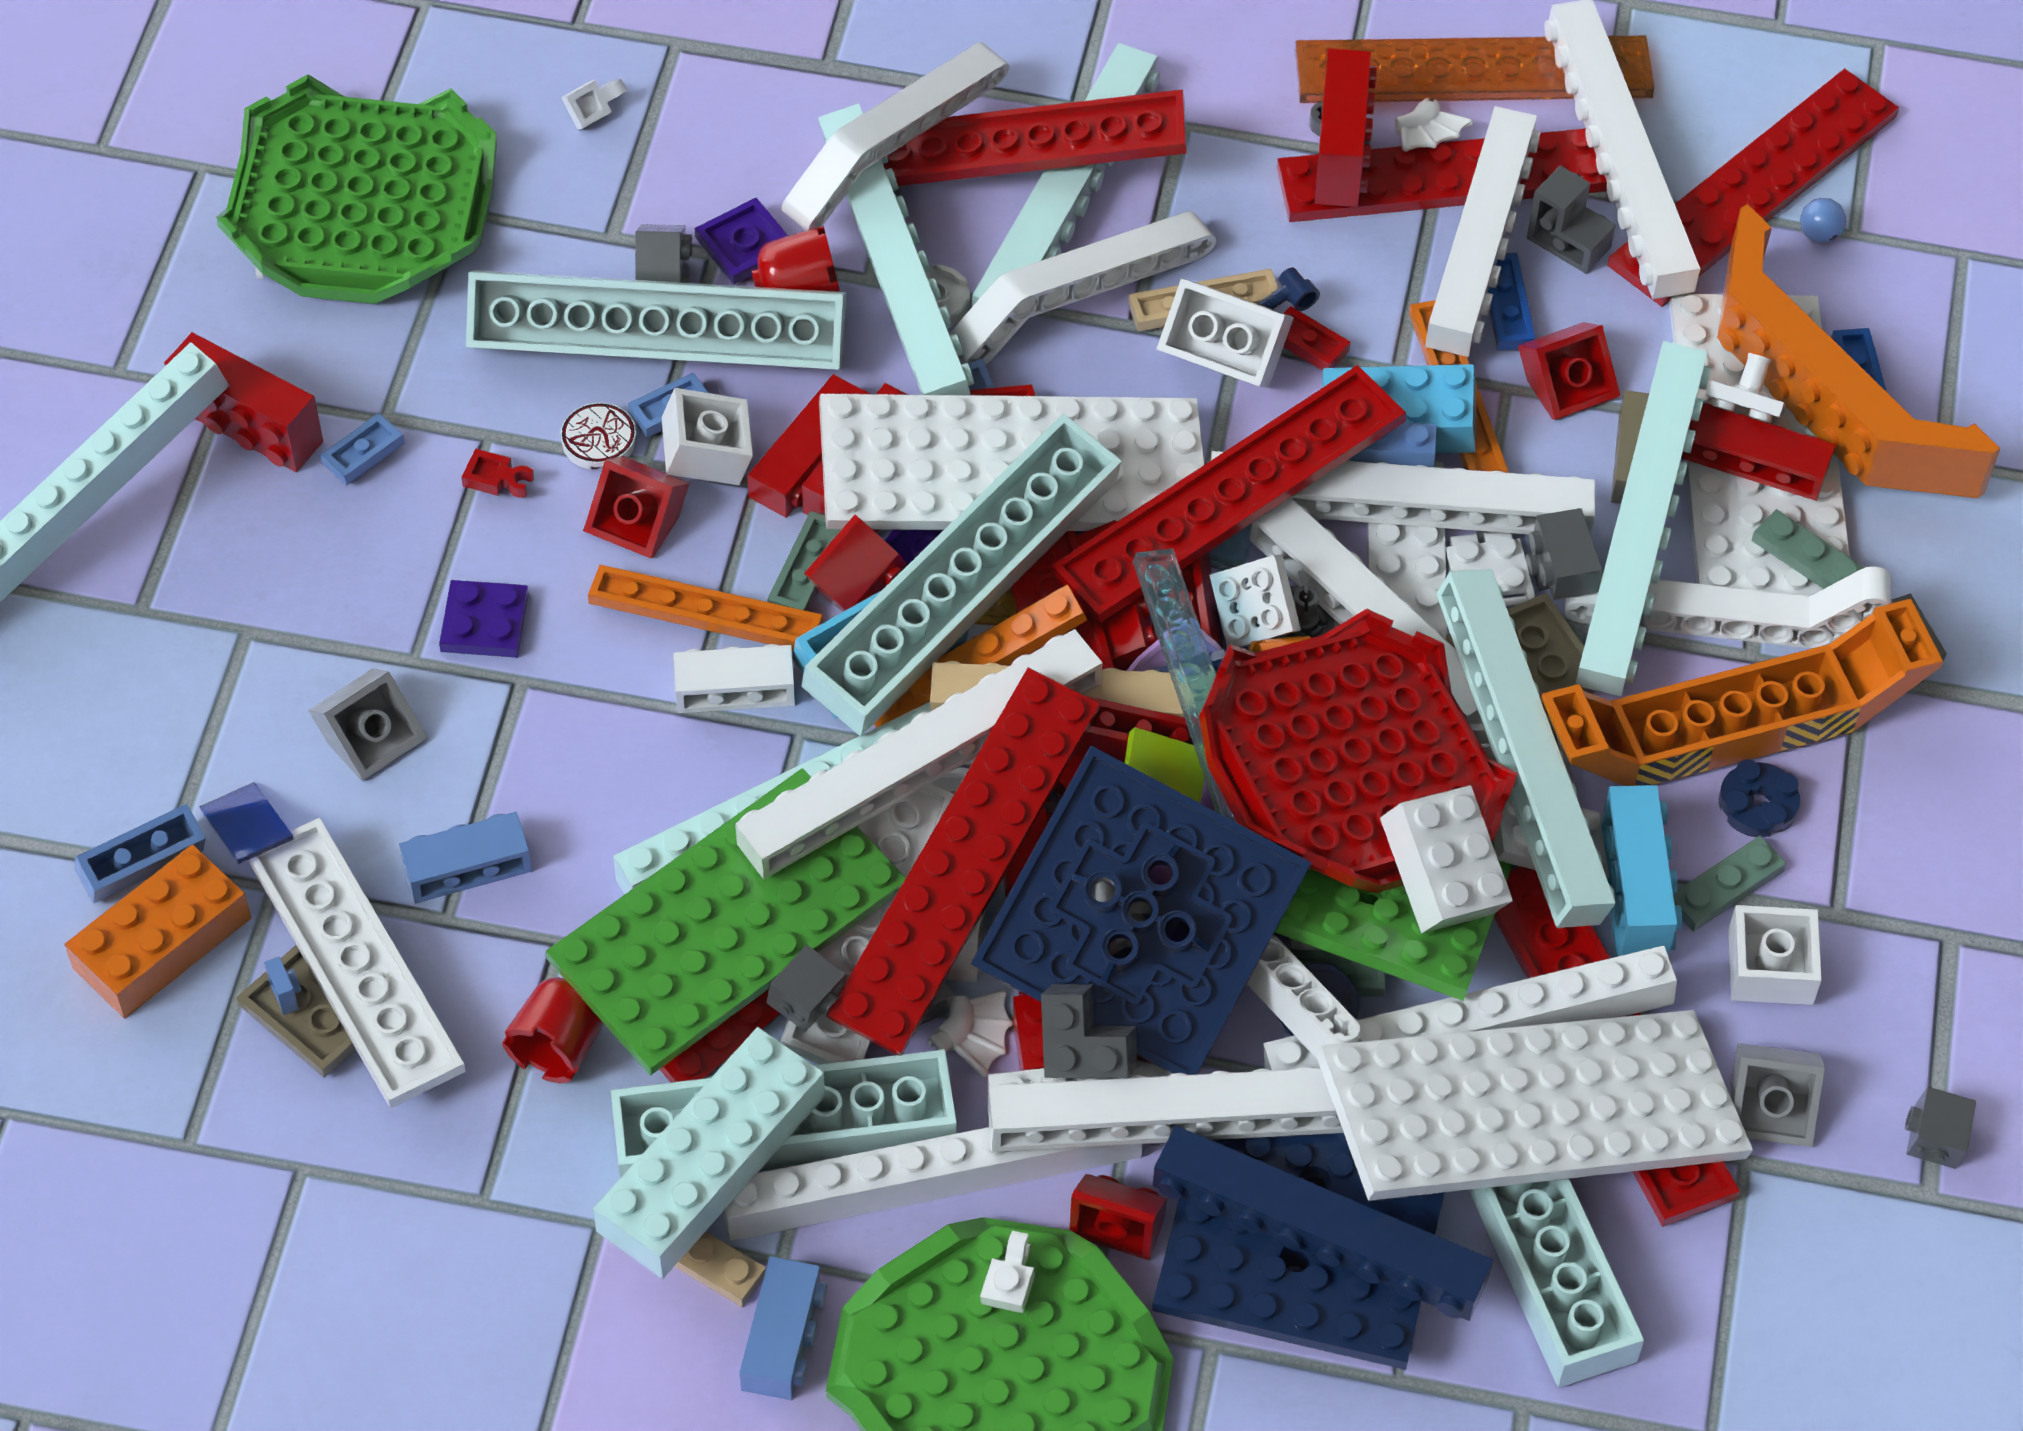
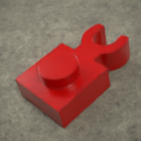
[461,448,534,498]

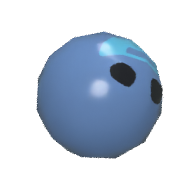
[1800,198,1846,243]

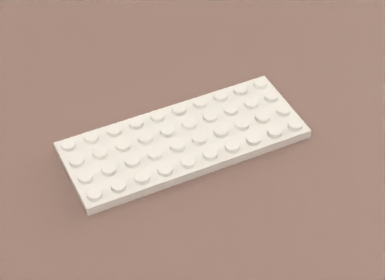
[1669,294,1850,596]
[819,394,1204,531]
[1316,1010,1753,1201]

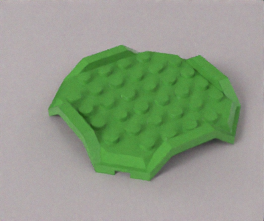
[216,74,497,304]
[826,1217,1174,1431]

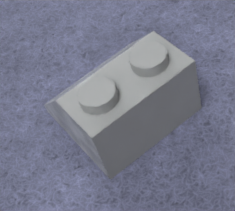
[308,668,428,781]
[1730,1043,1825,1147]

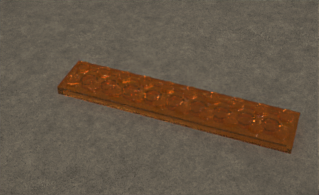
[1295,35,1655,103]

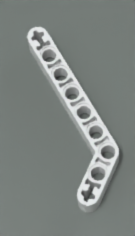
[781,42,1009,231]
[949,211,1216,366]
[1565,566,1892,649]
[1095,882,1360,1058]

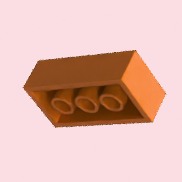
[64,844,251,1019]

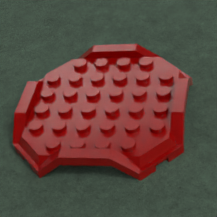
[1199,608,1518,893]

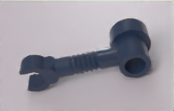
[1257,267,1320,311]

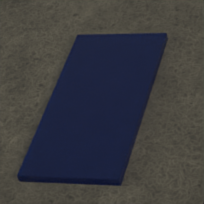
[199,782,294,864]

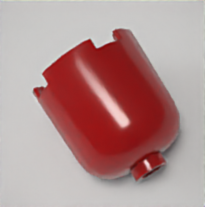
[751,226,840,292]
[502,977,603,1084]

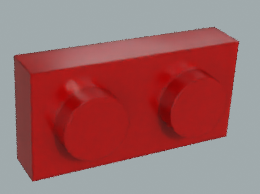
[1283,306,1351,371]

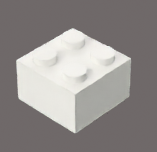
[661,388,753,486]
[1728,905,1822,1005]

